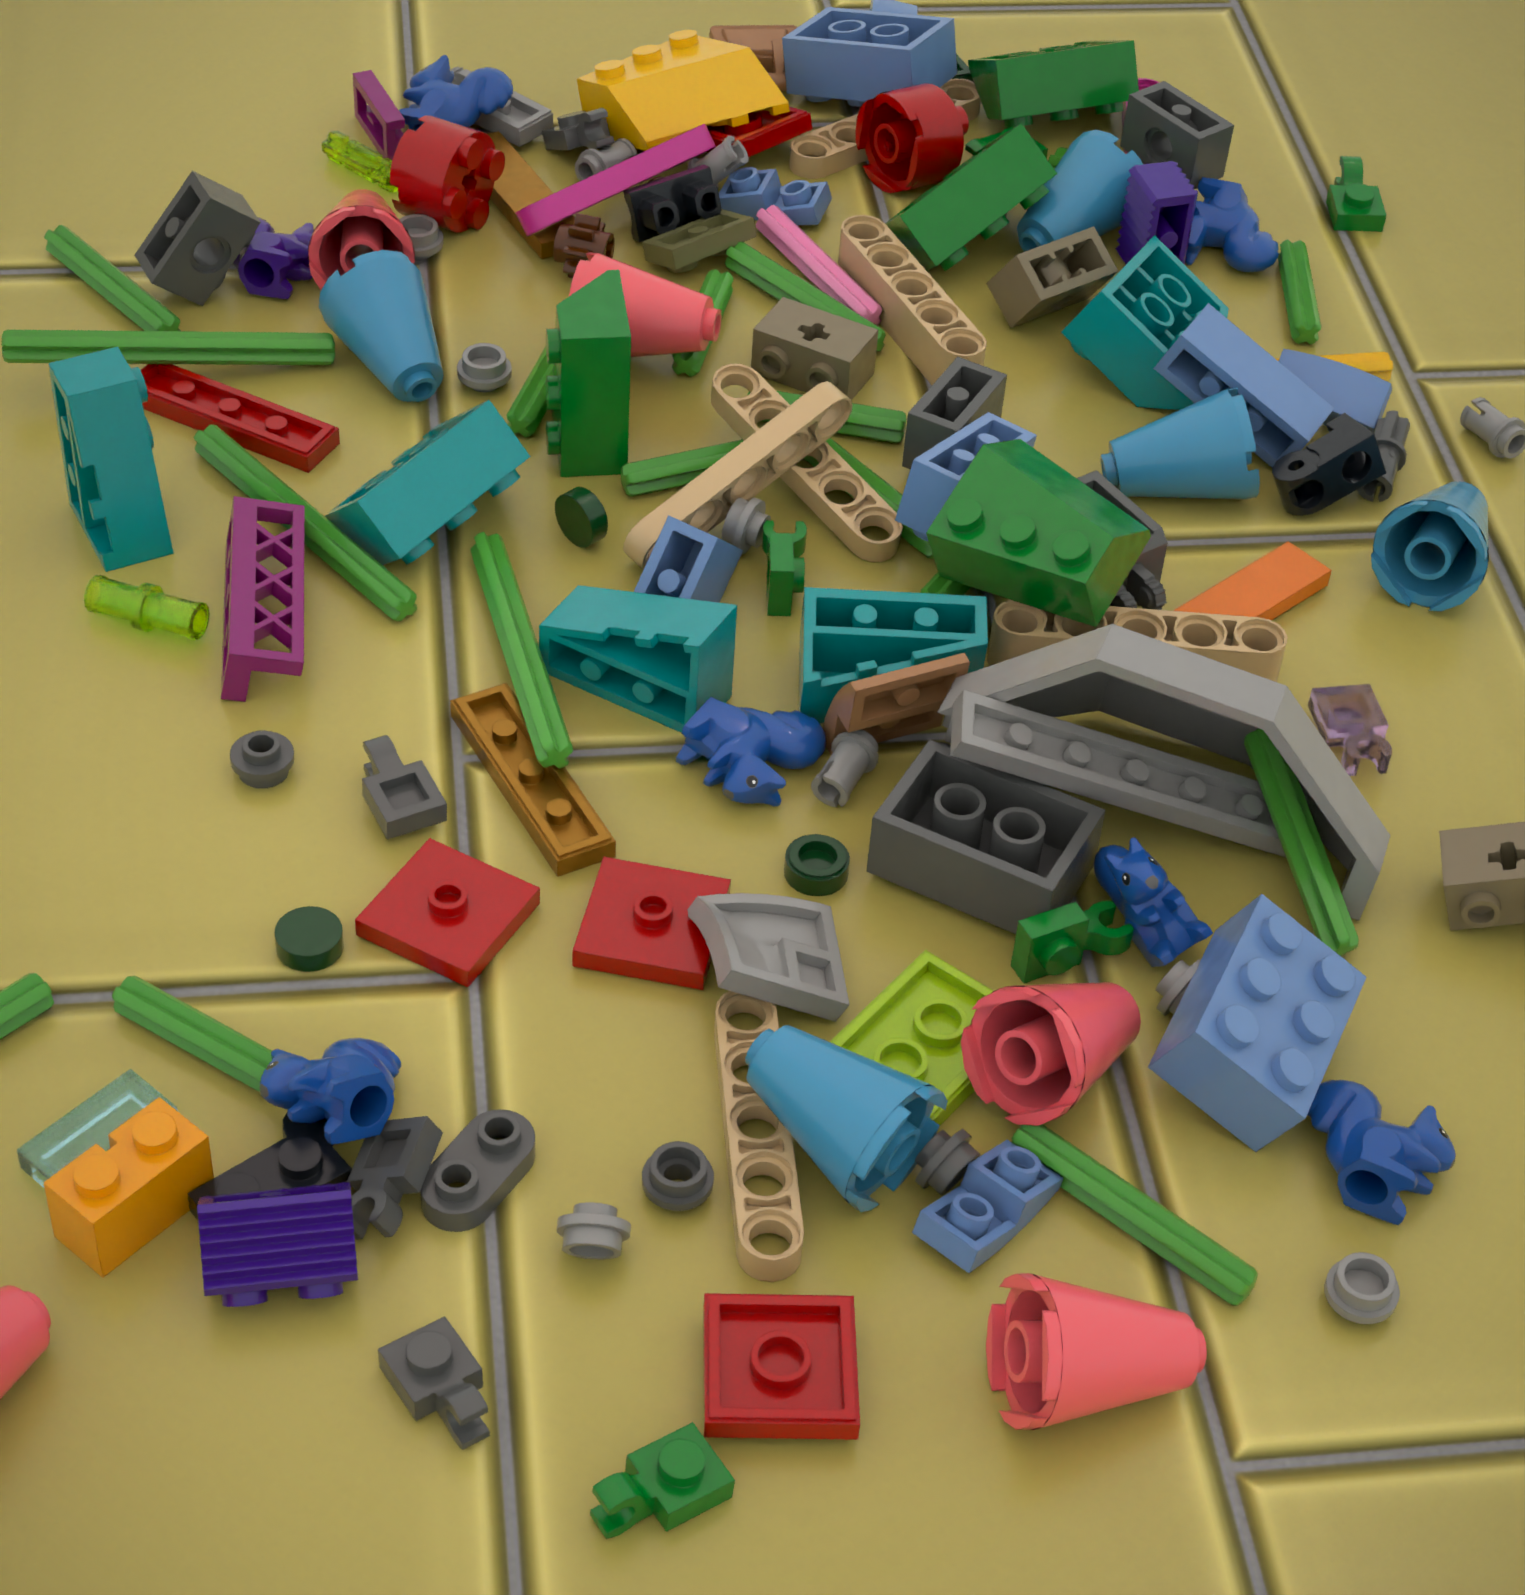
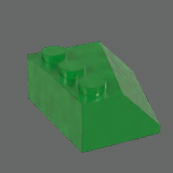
[968,40,1139,128]
[885,123,1057,271]
[546,270,631,477]
[926,439,1151,627]

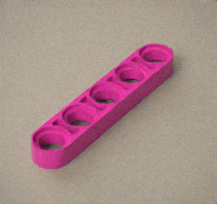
[516,124,716,236]

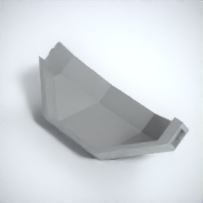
[938,624,1391,920]

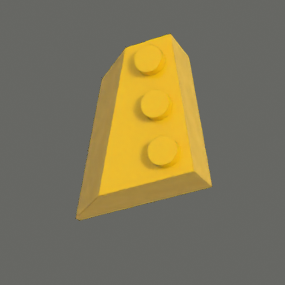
[577,30,790,151]

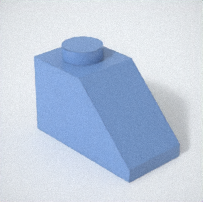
[634,515,743,602]

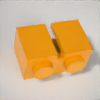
[43,1097,214,1278]

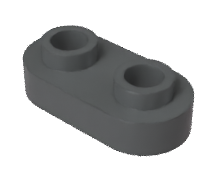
[420,1109,535,1232]

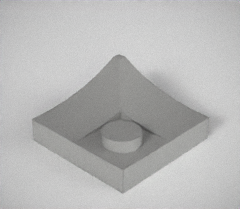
[687,893,850,1022]

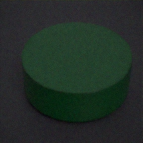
[555,487,608,548]
[784,834,850,896]
[274,906,344,972]

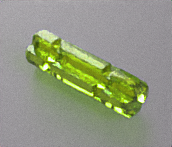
[321,131,398,192]

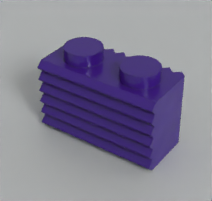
[1115,161,1198,265]
[197,1182,358,1307]

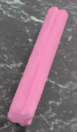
[756,205,882,326]

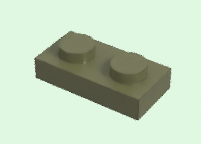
[642,210,757,273]

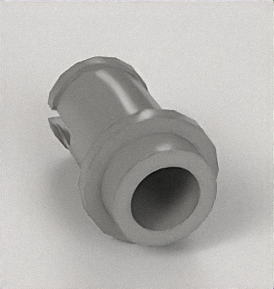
[687,136,749,188]
[575,138,637,181]
[1460,397,1525,458]
[811,729,879,807]

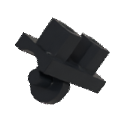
[623,165,722,242]

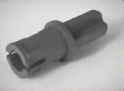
[1357,410,1410,502]

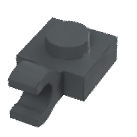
[542,108,614,150]
[362,735,447,840]
[378,1316,490,1450]

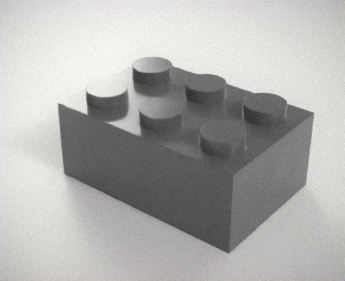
[866,740,1106,934]

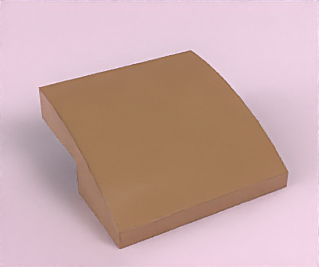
[823,653,970,755]

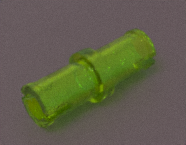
[84,575,210,640]

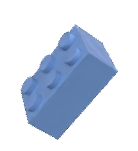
[782,7,957,106]
[1148,894,1367,1152]

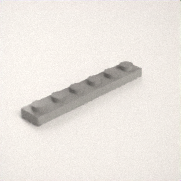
[950,690,1308,857]

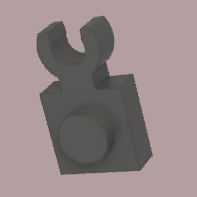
[347,1116,443,1240]

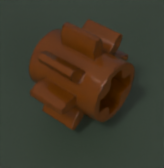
[553,213,615,278]

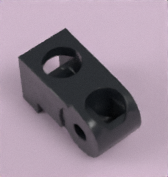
[1272,413,1386,516]

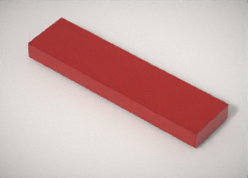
[141,364,340,473]

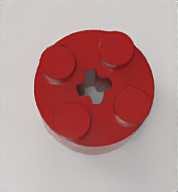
[855,83,969,193]
[390,115,505,233]

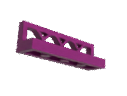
[221,496,305,702]

